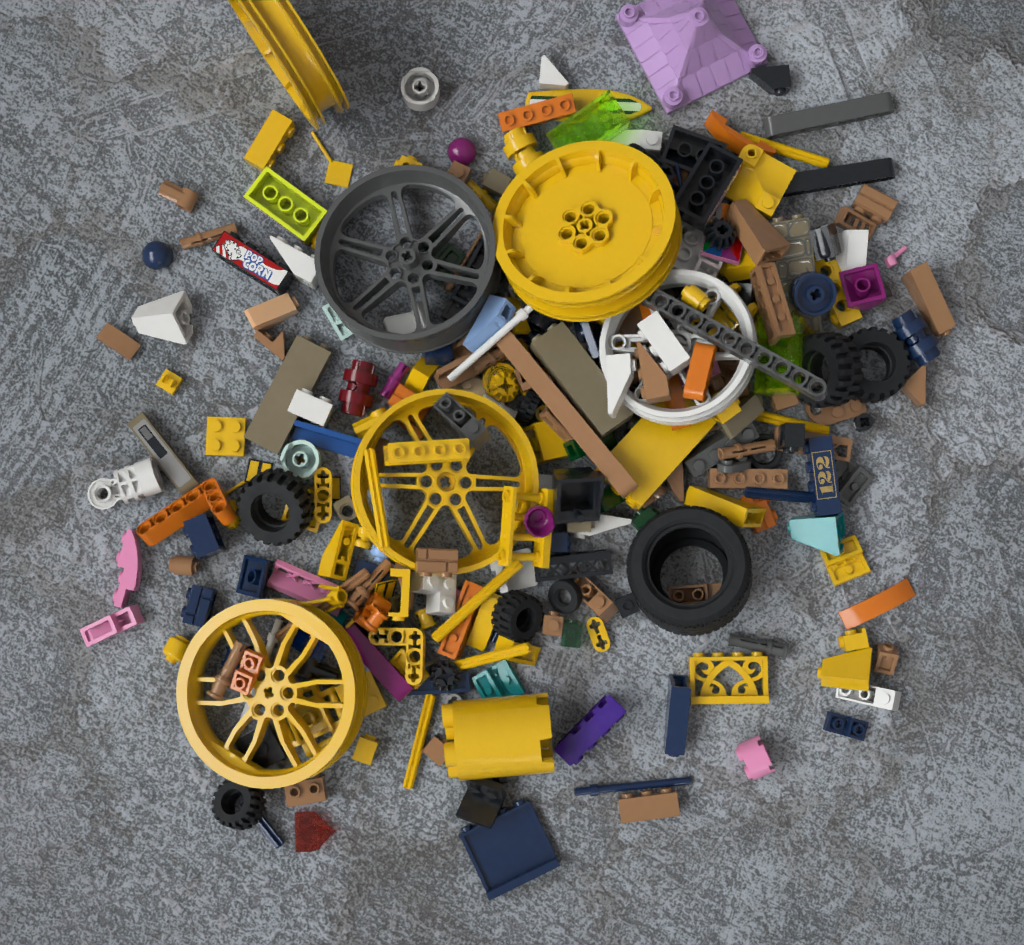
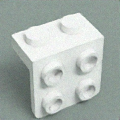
[383,302,427,334]
[490,548,538,594]

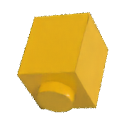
[352,733,380,765]

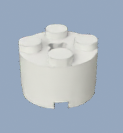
[401,67,440,111]

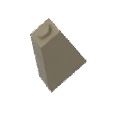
[715,391,765,440]

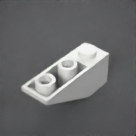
[835,685,902,711]

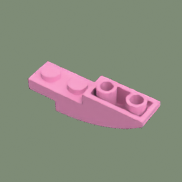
[113,529,142,608]

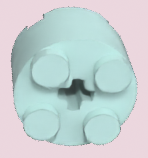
[280,440,322,480]

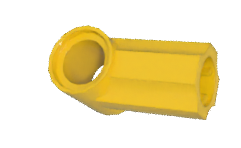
[352,407,393,439]

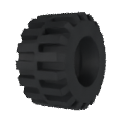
[491,590,544,643]
[212,780,267,830]

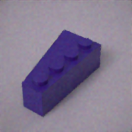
[553,692,626,766]

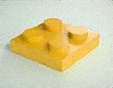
[205,417,247,457]

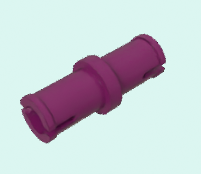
[379,362,410,400]

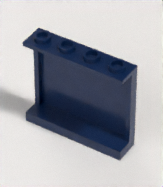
[458,798,560,901]

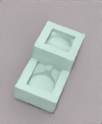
[322,303,353,341]

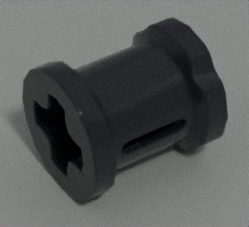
[852,413,873,432]

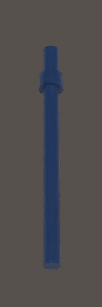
[574,777,691,796]

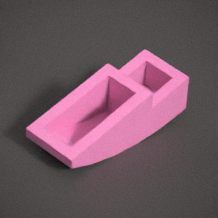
[79,604,145,647]

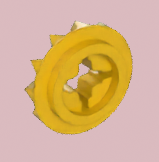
[489,372,520,403]

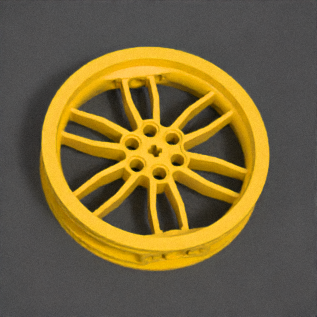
[176,598,367,789]

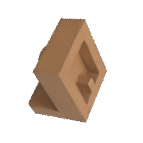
[873,643,899,676]

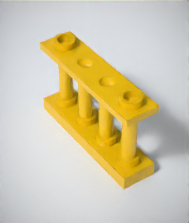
[497,486,553,568]

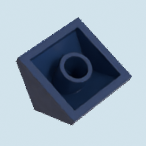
[236,555,274,599]

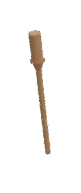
[444,212,495,293]

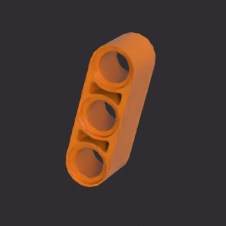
[683,342,717,402]

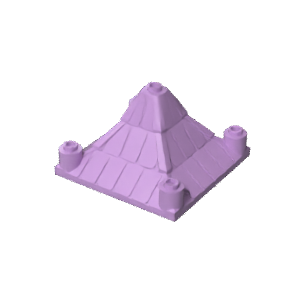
[615,0,768,115]

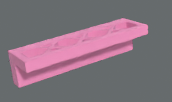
[267,559,342,617]

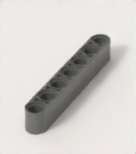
[763,92,894,140]

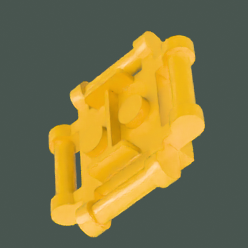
[279,678,342,758]

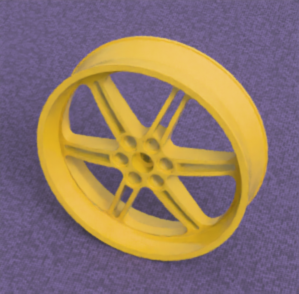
[350,389,539,575]

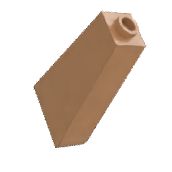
[725,199,791,266]
[901,261,956,338]

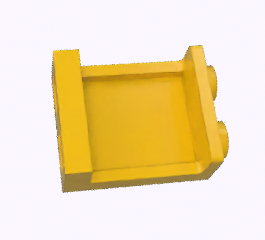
[388,568,411,621]

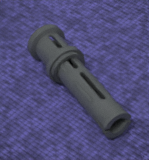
[728,633,789,660]

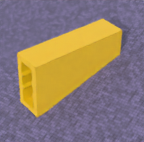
[684,486,766,527]

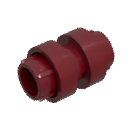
[338,359,379,417]

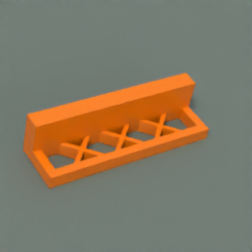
[437,580,484,660]

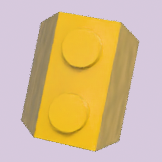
[523,421,568,465]

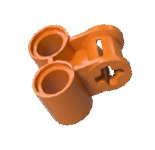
[353,592,392,633]

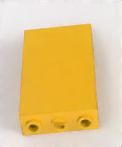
[595,398,717,510]

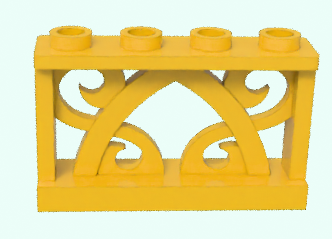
[383,438,470,466]
[688,652,769,704]

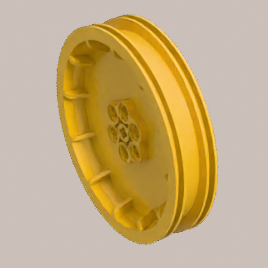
[228,0,350,130]
[493,140,682,322]

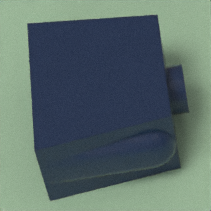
[532,533,571,553]

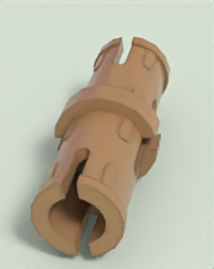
[471,347,505,374]

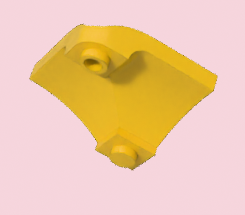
[724,144,797,220]

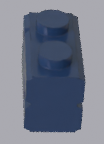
[181,584,218,627]

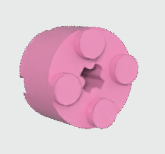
[735,735,776,781]

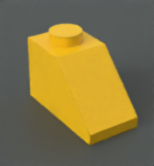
[494,635,541,666]

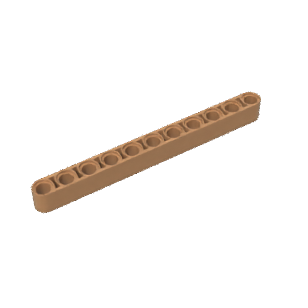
[496,331,639,499]

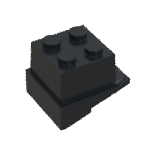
[552,467,605,524]

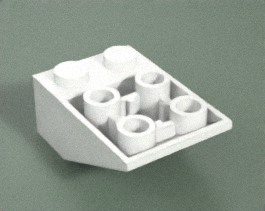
[270,236,319,290]

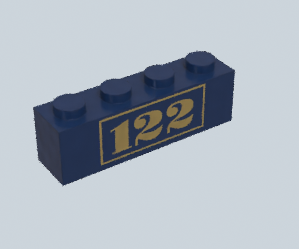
[803,435,842,516]

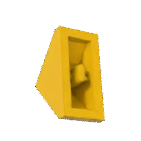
[404,357,440,393]

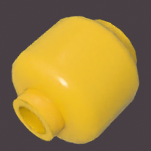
[162,634,190,665]

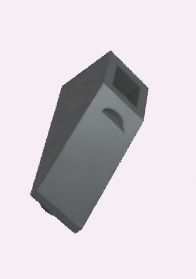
[432,392,492,452]

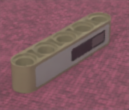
[127,411,200,495]

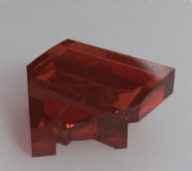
[294,811,335,853]

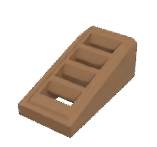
[833,206,877,241]

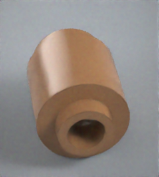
[169,555,199,576]

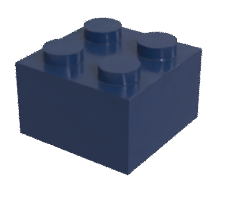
[183,513,226,559]

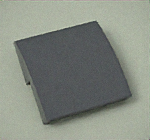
[835,453,873,508]

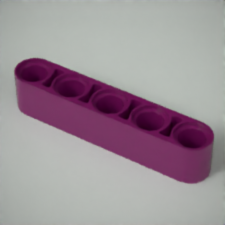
[343,620,414,702]

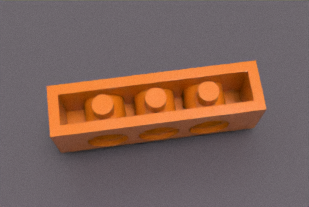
[498,93,578,134]

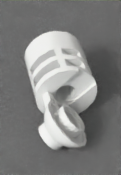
[87,457,164,510]

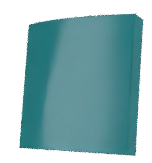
[471,659,526,698]

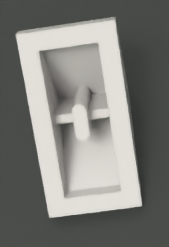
[539,55,569,90]

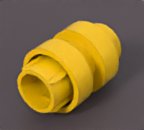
[503,127,544,175]

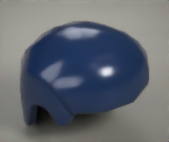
[142,241,174,270]

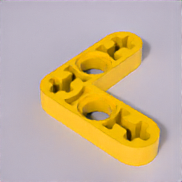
[368,628,426,686]

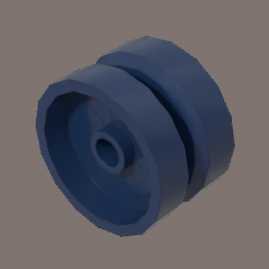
[788,271,837,316]

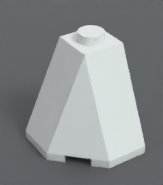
[835,230,869,271]
[131,291,193,345]

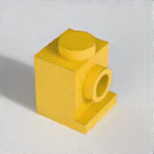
[837,628,869,652]

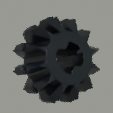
[703,217,737,251]

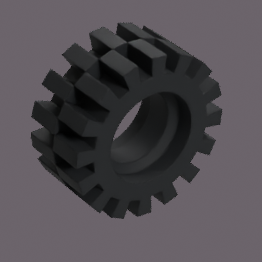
[515,389,542,426]

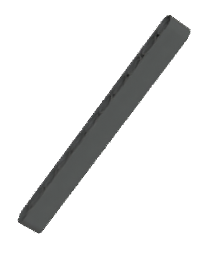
[641,289,828,401]

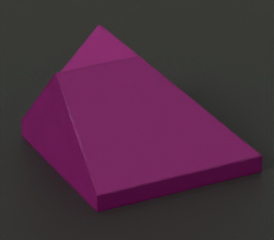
[839,263,887,311]

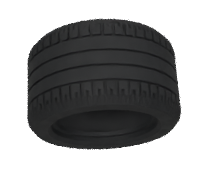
[626,505,753,636]

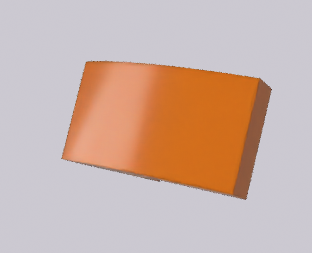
[230,649,266,696]

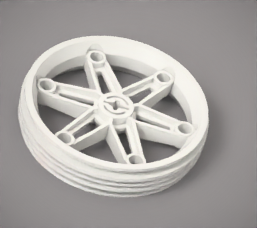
[599,269,758,426]

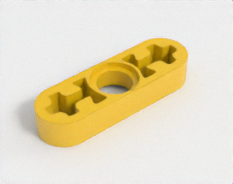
[314,467,333,524]

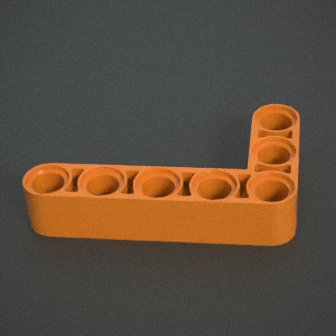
[136,478,237,546]

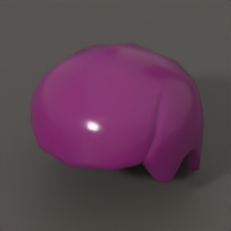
[447,137,476,166]
[524,505,555,538]

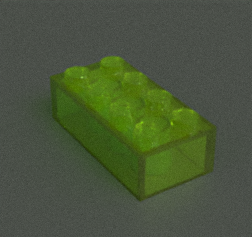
[546,90,632,149]
[754,313,804,396]

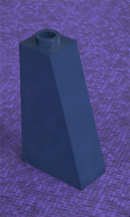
[664,674,691,757]

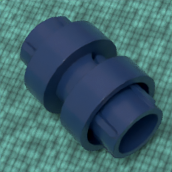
[890,309,940,367]

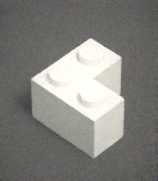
[287,388,334,428]
[410,572,457,616]

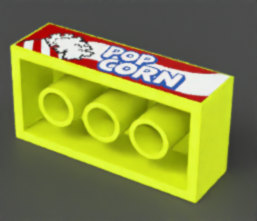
[243,166,327,246]

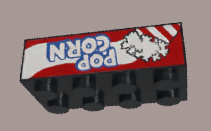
[675,142,743,232]
[212,231,294,296]

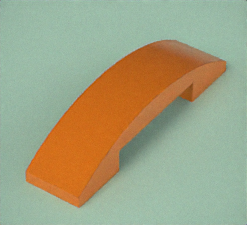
[704,110,777,157]
[838,578,916,630]

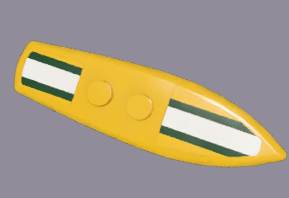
[525,89,652,124]

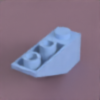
[462,294,517,353]

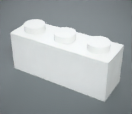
[637,311,691,376]

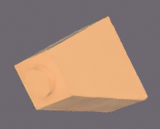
[244,293,300,333]

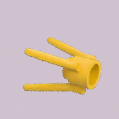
[298,584,347,614]

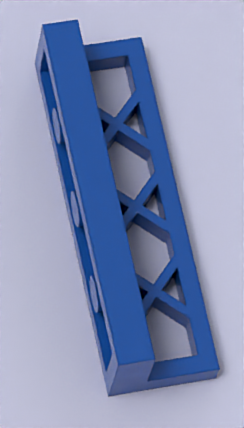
[292,420,362,458]

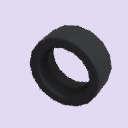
[746,434,783,469]

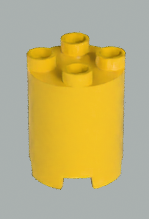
[442,692,555,781]

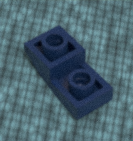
[823,711,869,741]

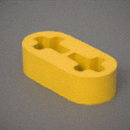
[586,616,610,652]

